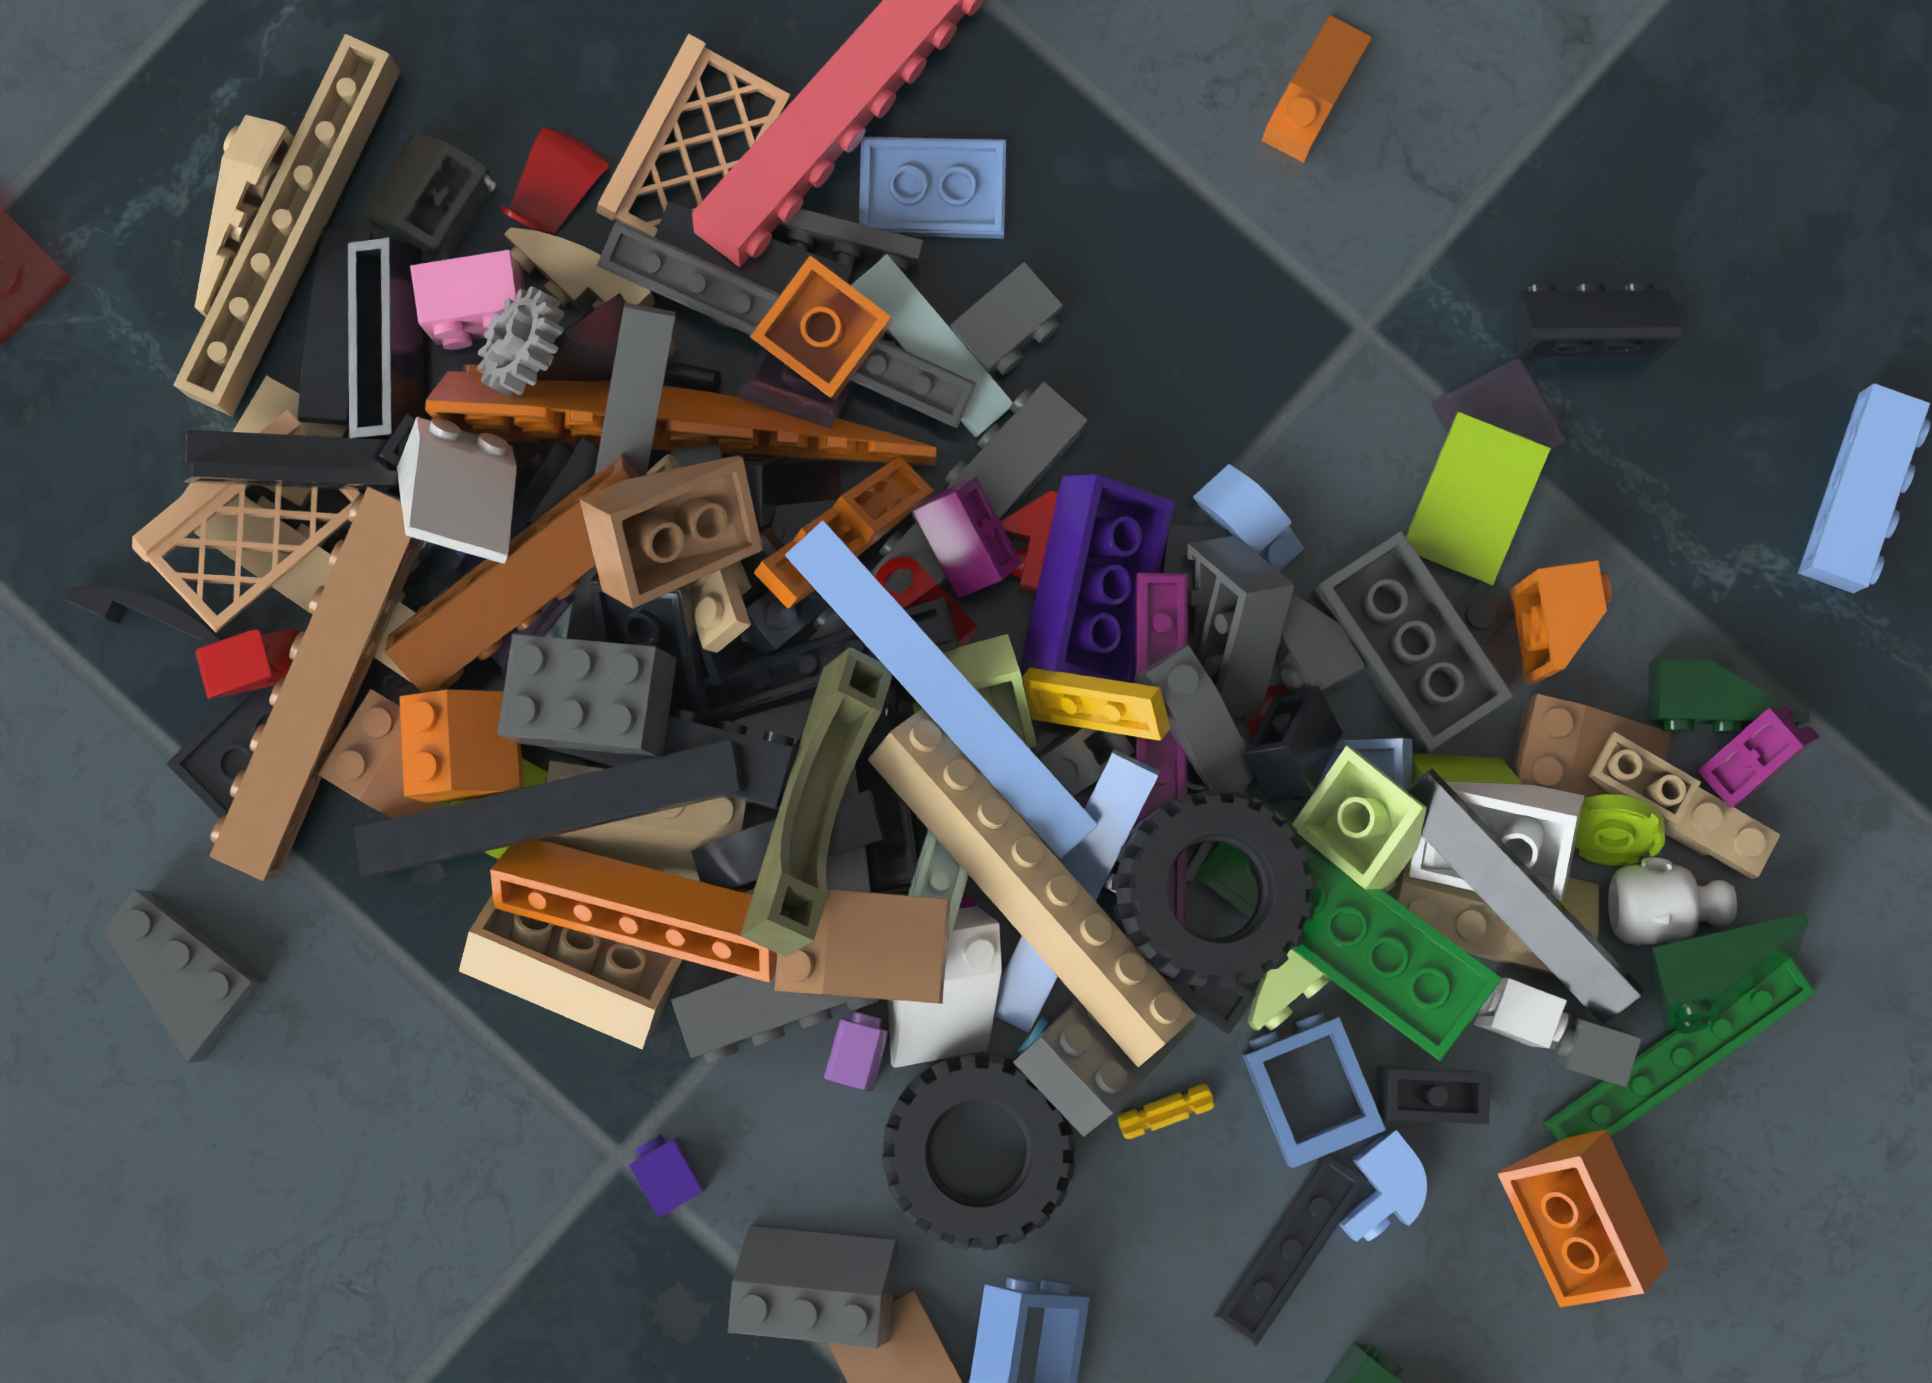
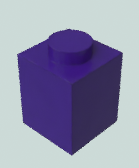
[629,1134,707,1218]

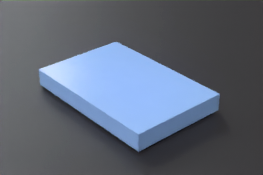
[859,137,1006,239]

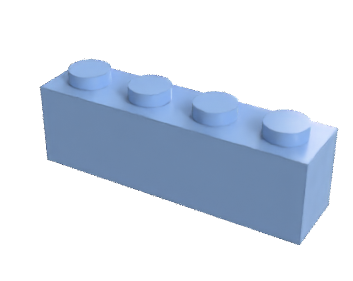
[1798,383,1930,593]

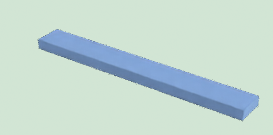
[785,520,1098,859]

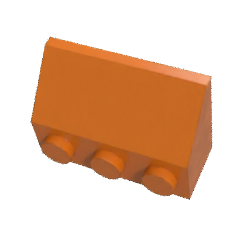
[1509,560,1611,686]
[1498,1129,1670,1308]

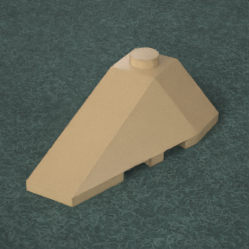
[195,115,294,317]

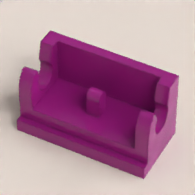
[913,476,1022,598]
[1698,706,1820,809]

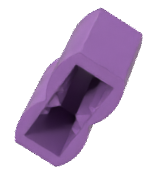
[824,1011,889,1091]

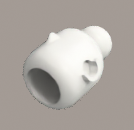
[1608,857,1737,946]

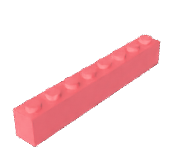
[692,0,984,268]

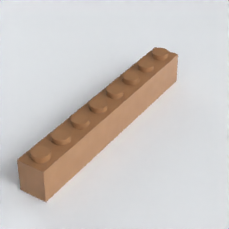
[209,487,424,881]

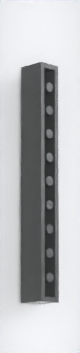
[730,382,1088,749]

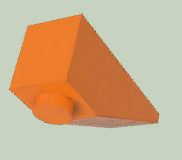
[1261,15,1372,163]

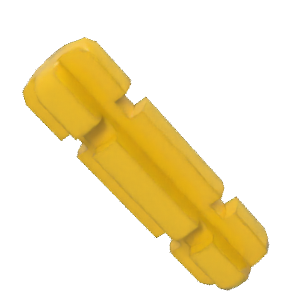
[1117,1084,1215,1139]

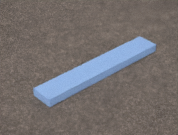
[994,749,1160,1033]

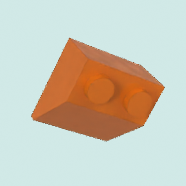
[399,690,524,805]

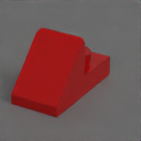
[1000,491,1059,594]
[195,628,298,699]

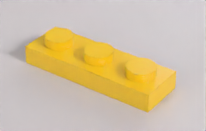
[1022,667,1171,741]

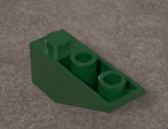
[1648,659,1810,734]

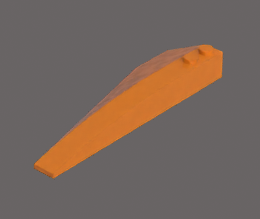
[425,365,937,466]

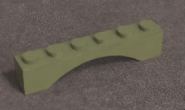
[740,647,893,957]

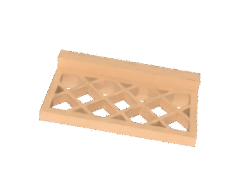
[597,34,790,238]
[132,409,360,633]

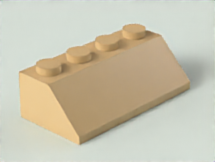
[541,761,751,890]
[1391,866,1599,976]
[459,894,684,1050]

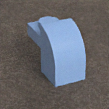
[1193,464,1305,572]
[1339,1128,1427,1242]

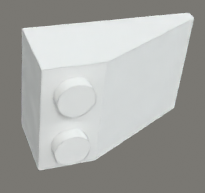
[397,417,517,564]
[1409,782,1584,903]
[887,906,1002,1068]

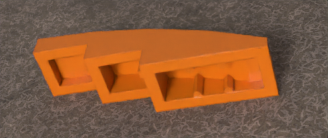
[754,456,934,609]

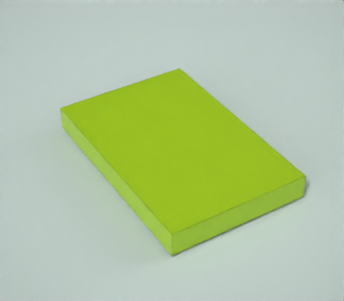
[1405,412,1551,585]

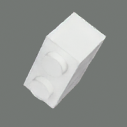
[1474,978,1568,1048]

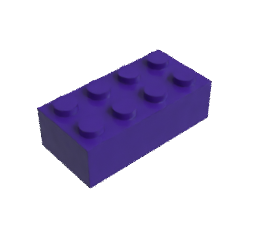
[1020,474,1174,683]

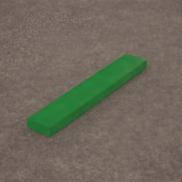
[1543,957,1817,1142]

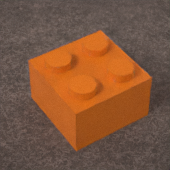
[750,255,895,400]

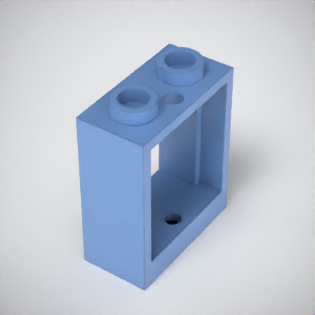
[1242,1011,1386,1168]
[969,1277,1090,1383]

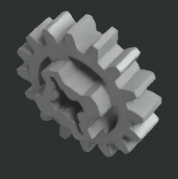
[477,286,564,397]

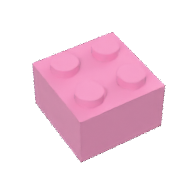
[410,250,527,350]

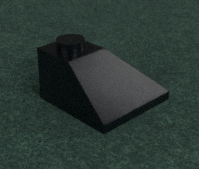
[537,293,627,381]

